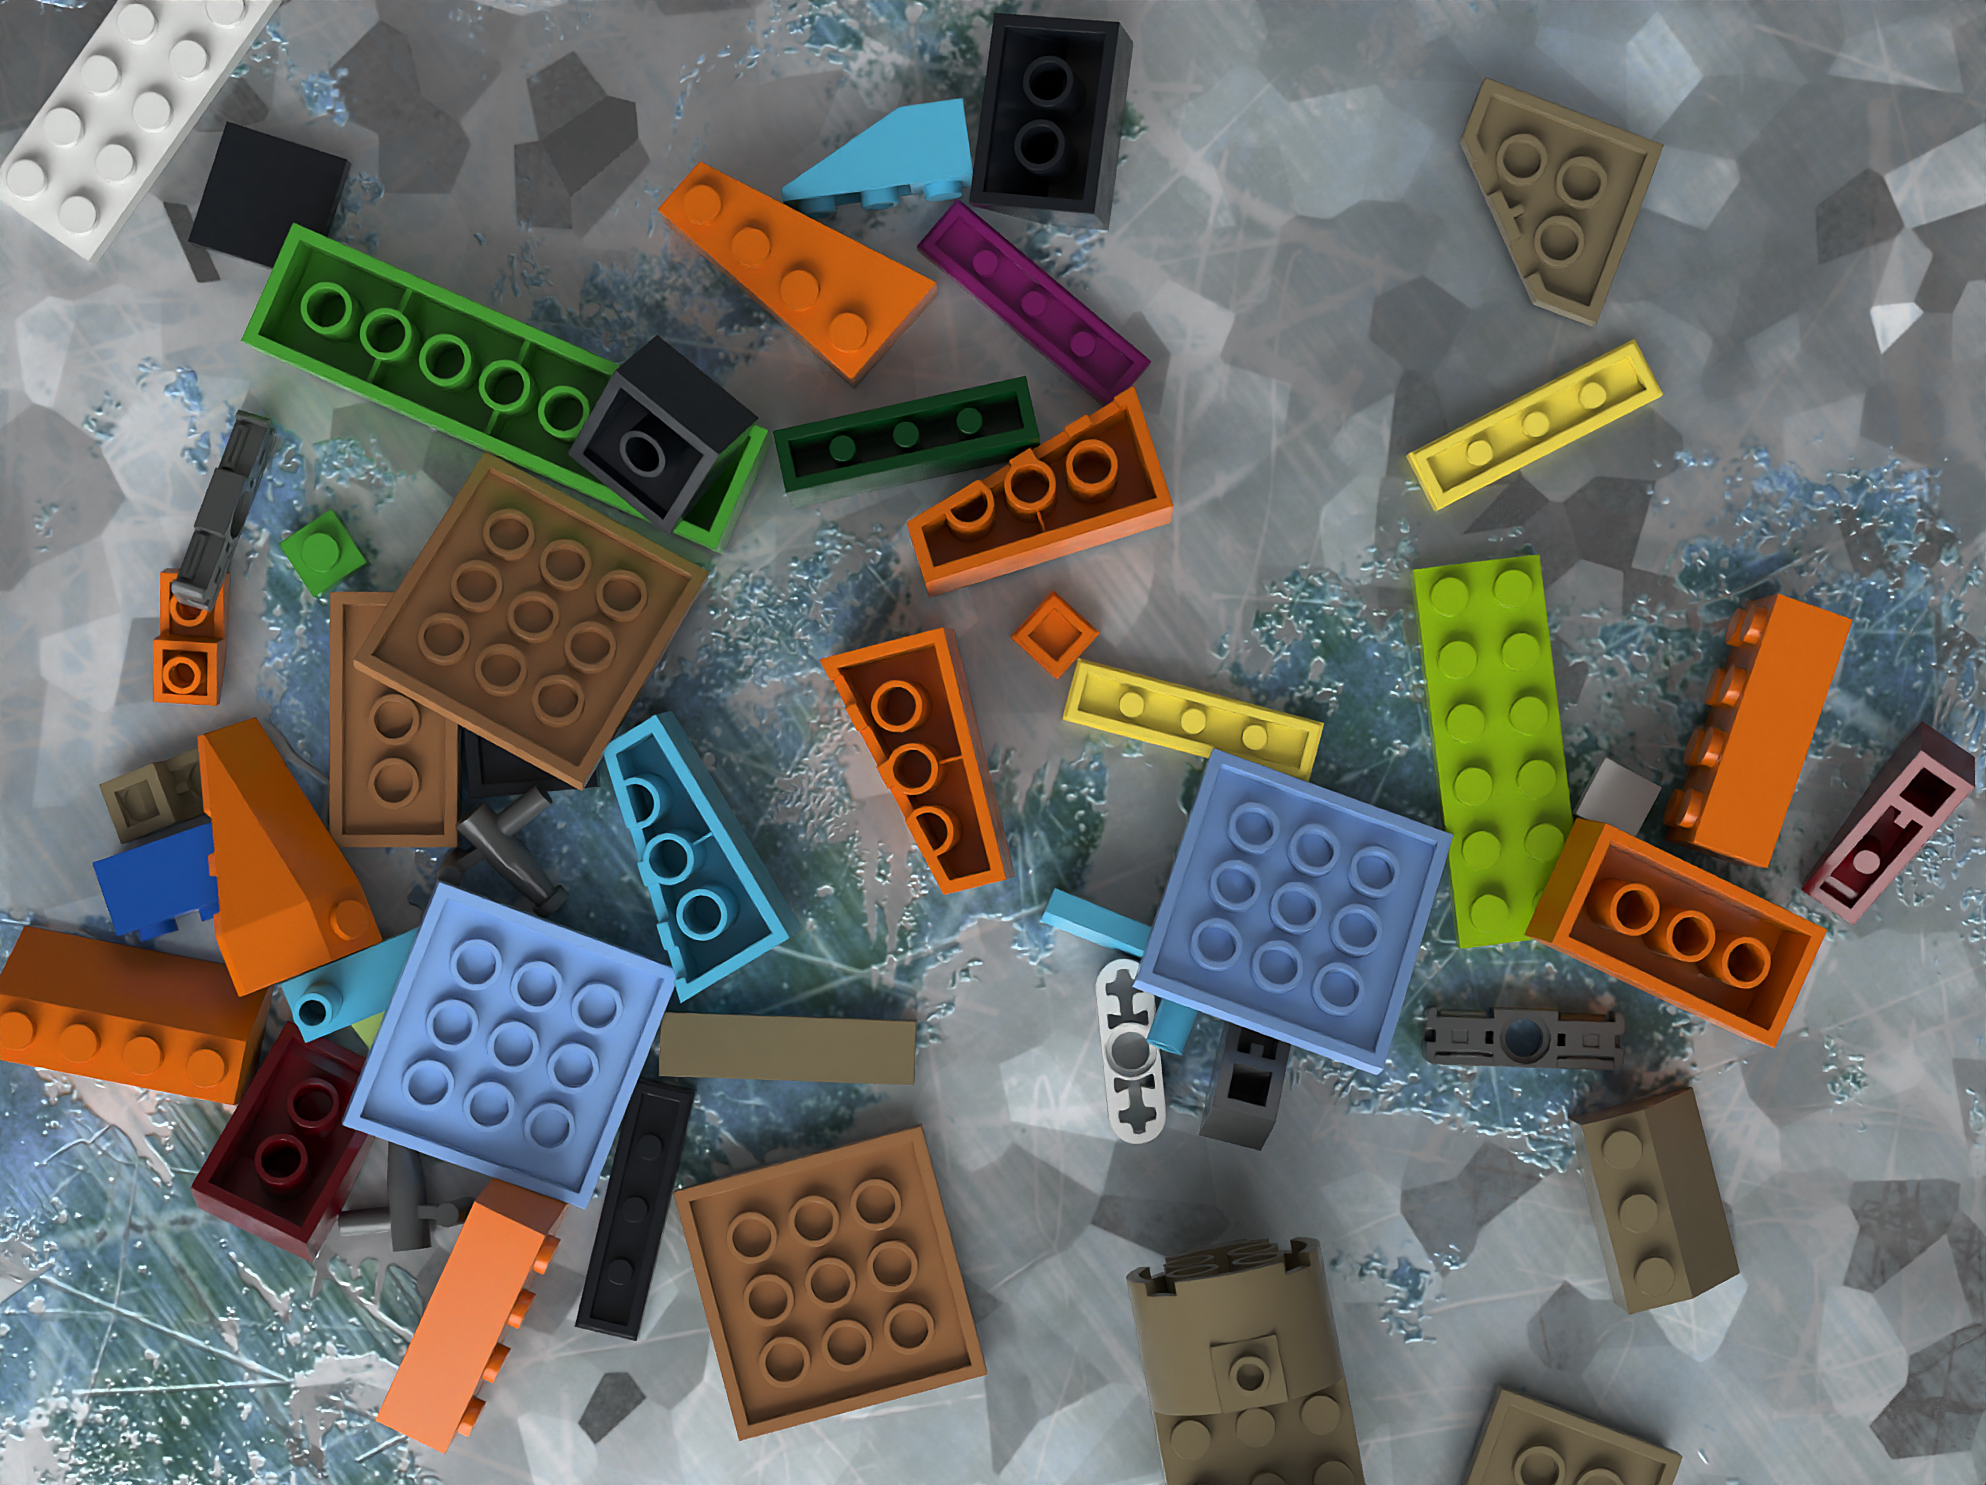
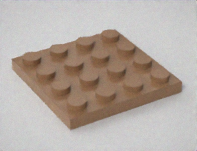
[353,451,709,791]
[673,1123,987,1441]

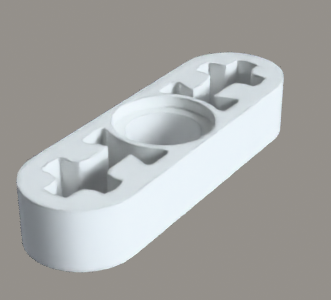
[1095,957,1166,1144]

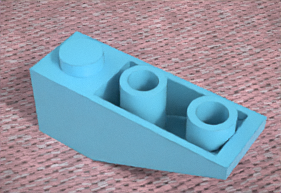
[781,98,973,219]

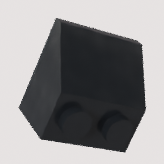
[568,335,759,536]

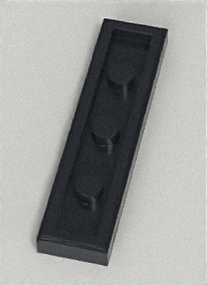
[574,1077,697,1341]

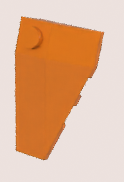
[197,717,383,997]

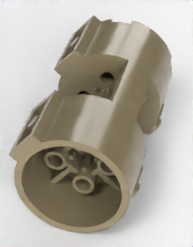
[1126,1237,1366,1485]

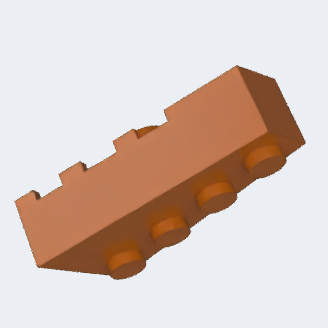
[906,386,1173,598]
[819,627,1016,895]
[375,1177,569,1454]

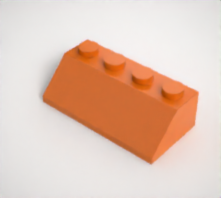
[0,926,274,1105]

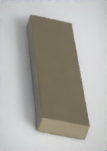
[659,1011,917,1085]

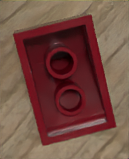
[190,1021,376,1263]

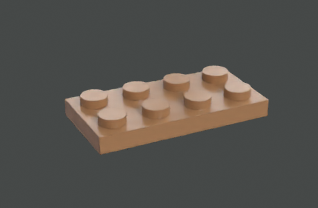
[329,592,462,847]

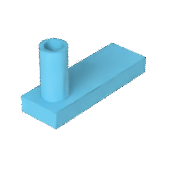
[1040,888,1198,1055]
[280,926,419,1043]

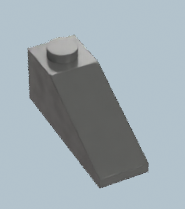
[1199,1021,1291,1151]

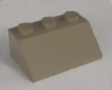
[1568,1087,1740,1315]

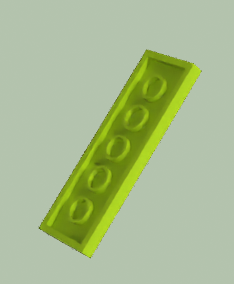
[1410,554,1573,949]

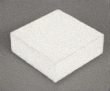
[1572,757,1662,837]

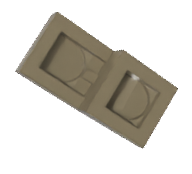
[99,747,206,844]

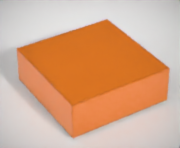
[1010,590,1100,681]

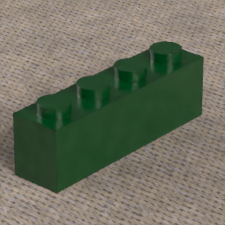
[773,376,1040,509]

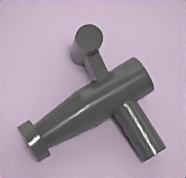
[436,783,569,918]
[338,1141,476,1252]

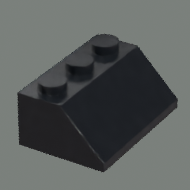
[969,13,1134,231]

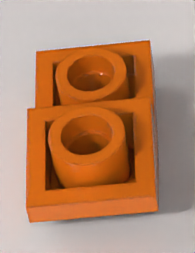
[153,568,230,706]

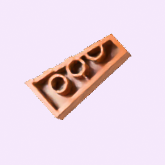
[657,161,938,389]

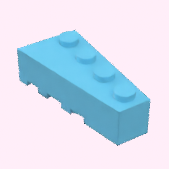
[603,711,803,1003]

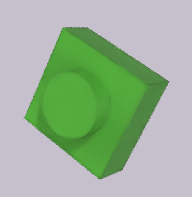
[279,509,371,599]

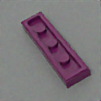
[917,198,1152,407]

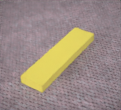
[1406,339,1663,512]
[1062,658,1324,782]

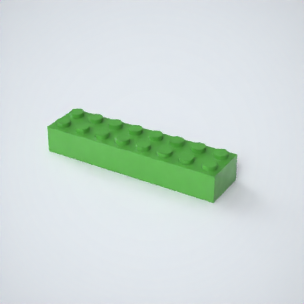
[241,222,773,555]

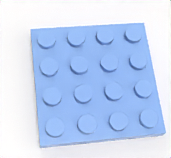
[1132,748,1453,1075]
[342,879,676,1209]

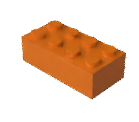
[1663,594,1853,868]
[1524,818,1827,1048]

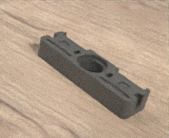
[171,410,277,612]
[1422,1005,1625,1070]

